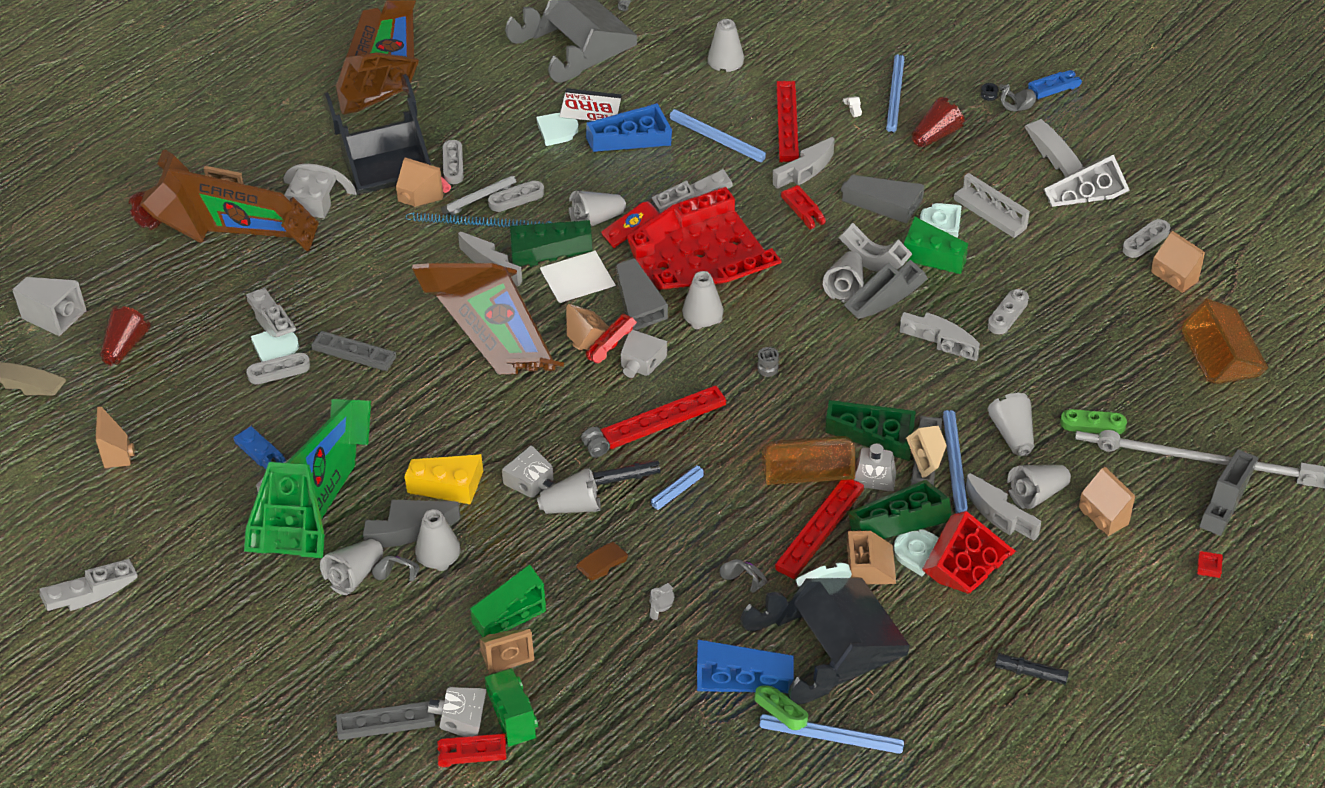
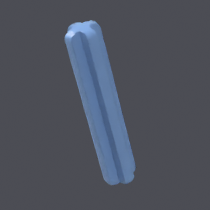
[651,466,704,510]

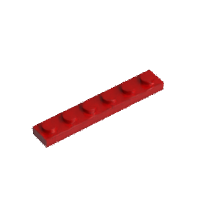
[776,81,799,162]
[601,385,726,450]
[775,476,864,580]

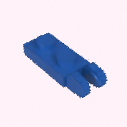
[1028,70,1082,99]
[233,426,286,469]

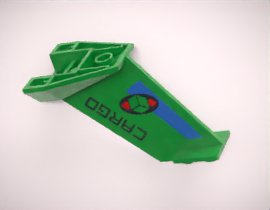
[244,399,371,558]

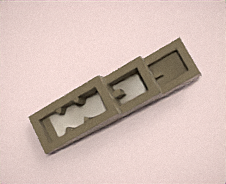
[0,362,66,396]

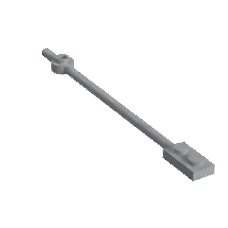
[1075,430,1325,488]

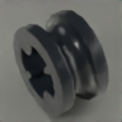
[981,83,998,101]

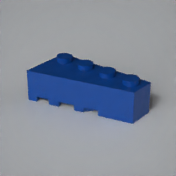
[586,103,672,152]
[697,640,794,693]

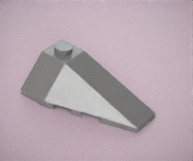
[1043,155,1129,207]

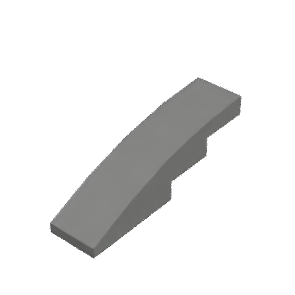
[1025,119,1083,177]
[458,231,522,286]

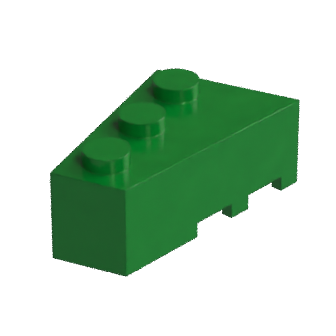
[904,217,968,274]
[470,565,546,638]
[485,668,538,747]

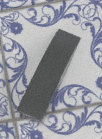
[844,260,928,319]
[1200,449,1259,536]
[363,500,460,548]

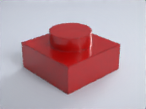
[1197,551,1223,578]

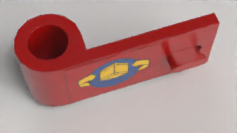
[601,201,660,248]

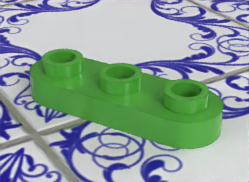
[1060,409,1127,434]
[755,686,808,730]

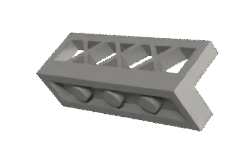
[954,173,1030,238]

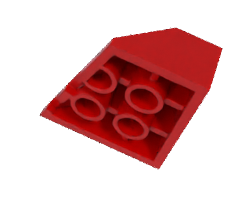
[922,511,1016,594]

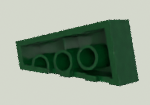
[510,220,592,267]
[825,400,916,461]
[848,480,952,539]

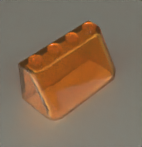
[1182,298,1269,384]
[762,436,855,485]

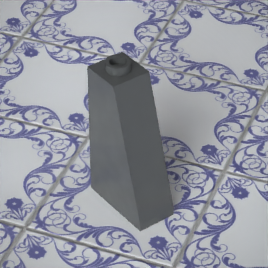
[841,175,925,224]
[616,258,668,331]

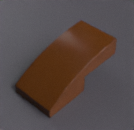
[576,542,628,581]

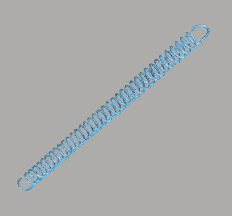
[406,213,552,227]

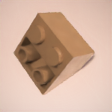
[847,531,896,584]

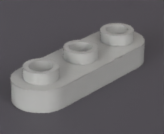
[443,140,464,184]
[488,181,544,212]
[1123,219,1170,258]
[988,289,1029,334]
[247,353,310,384]

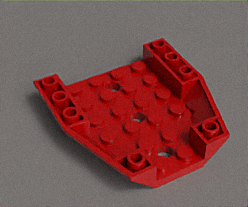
[627,187,782,290]

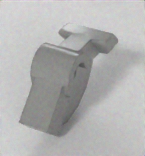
[649,583,674,620]

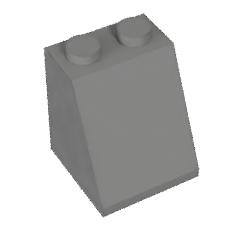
[12,277,87,336]

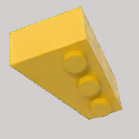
[405,454,483,505]

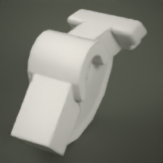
[843,96,862,117]

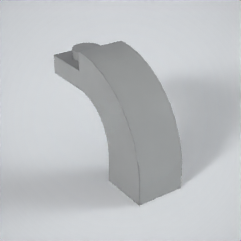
[839,223,912,272]

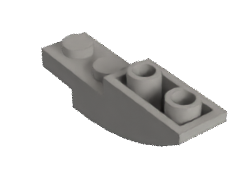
[773,137,834,189]
[652,169,733,212]
[246,288,296,338]
[900,312,980,361]
[966,473,1041,540]
[40,559,137,611]

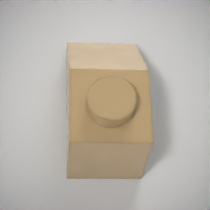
[906,426,947,478]

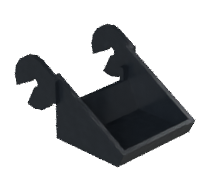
[323,74,431,195]
[740,578,910,704]

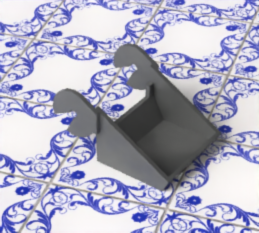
[505,0,637,83]

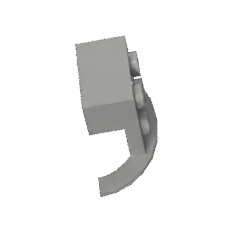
[284,164,357,219]

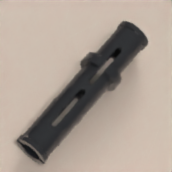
[593,460,661,486]
[995,653,1069,685]

